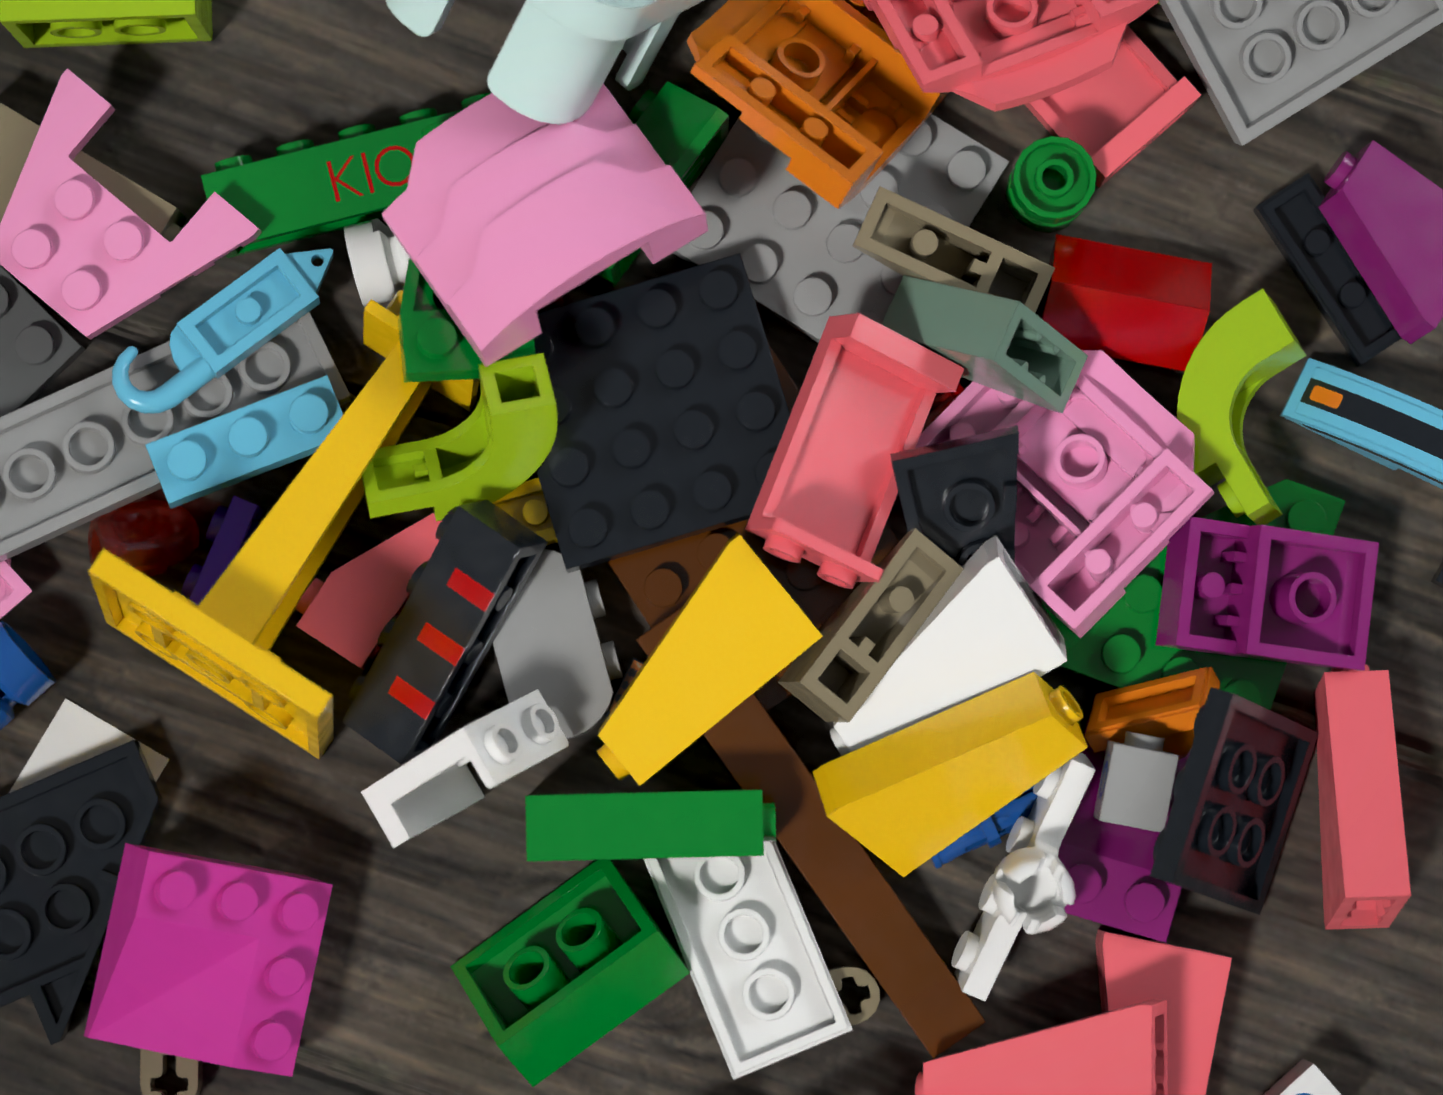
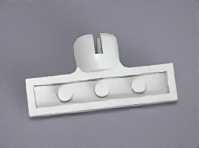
[951,753,1096,1001]

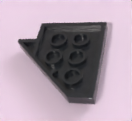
[0,740,162,1045]

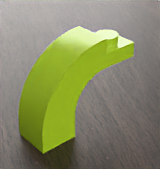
[1177,288,1307,525]
[361,353,557,522]

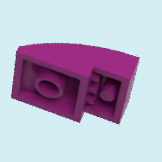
[1156,517,1379,671]

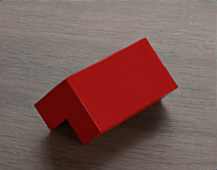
[1039,234,1212,371]

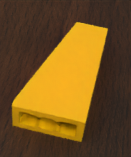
[597,533,823,786]
[813,672,1088,877]

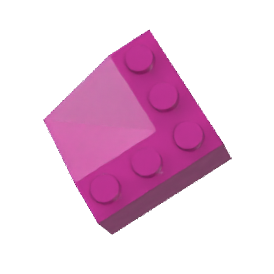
[84,843,333,1077]

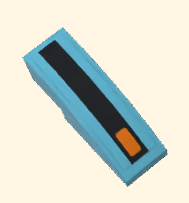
[1280,358,1443,489]

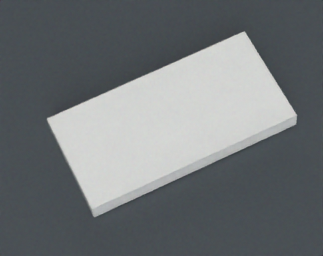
[644,842,853,1080]

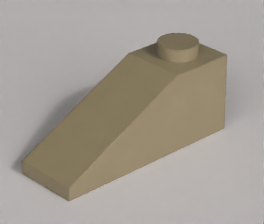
[852,186,1055,313]
[778,528,964,723]

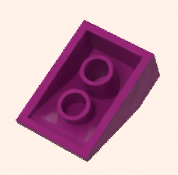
[1058,720,1190,943]

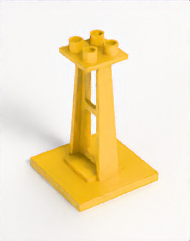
[89,290,479,760]

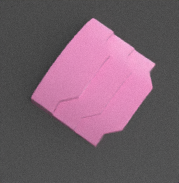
[382,83,708,367]
[916,350,1214,639]

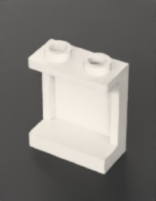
[361,689,569,848]

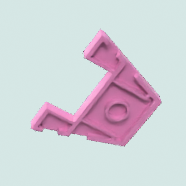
[0,68,262,340]

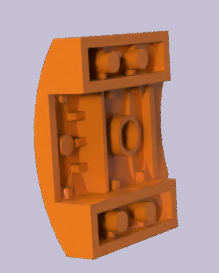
[687,0,949,209]

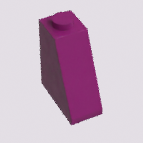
[1318,140,1443,344]

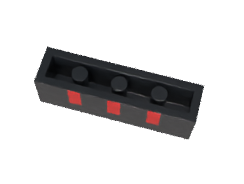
[342,500,548,765]

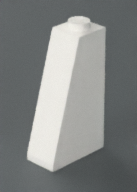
[830,536,1067,756]

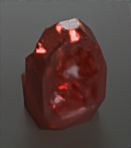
[88,500,199,577]

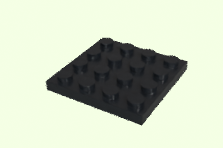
[534,253,790,573]

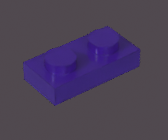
[181,496,265,605]

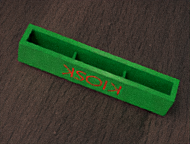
[201,93,491,258]

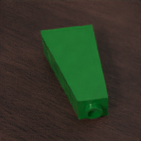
[525,790,776,862]

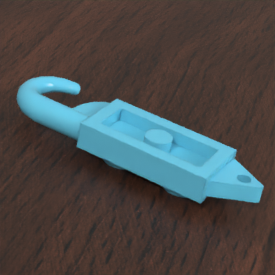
[112,248,333,414]

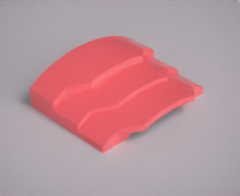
[863,0,1158,112]

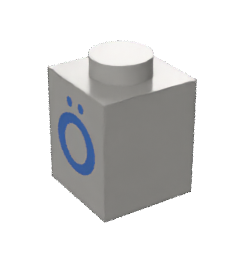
[1093,731,1179,832]

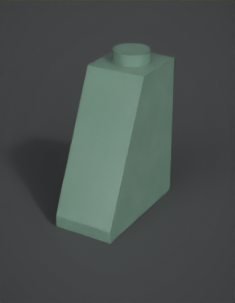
[881,275,1088,413]

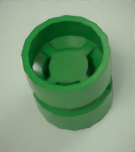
[1006,136,1097,232]

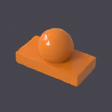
[1085,666,1221,760]

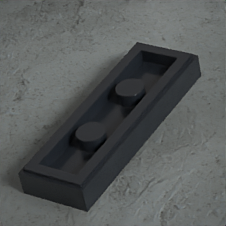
[1253,173,1402,367]

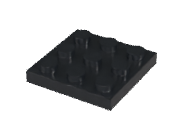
[1150,687,1319,915]

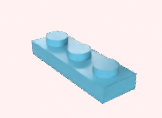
[145,375,343,509]

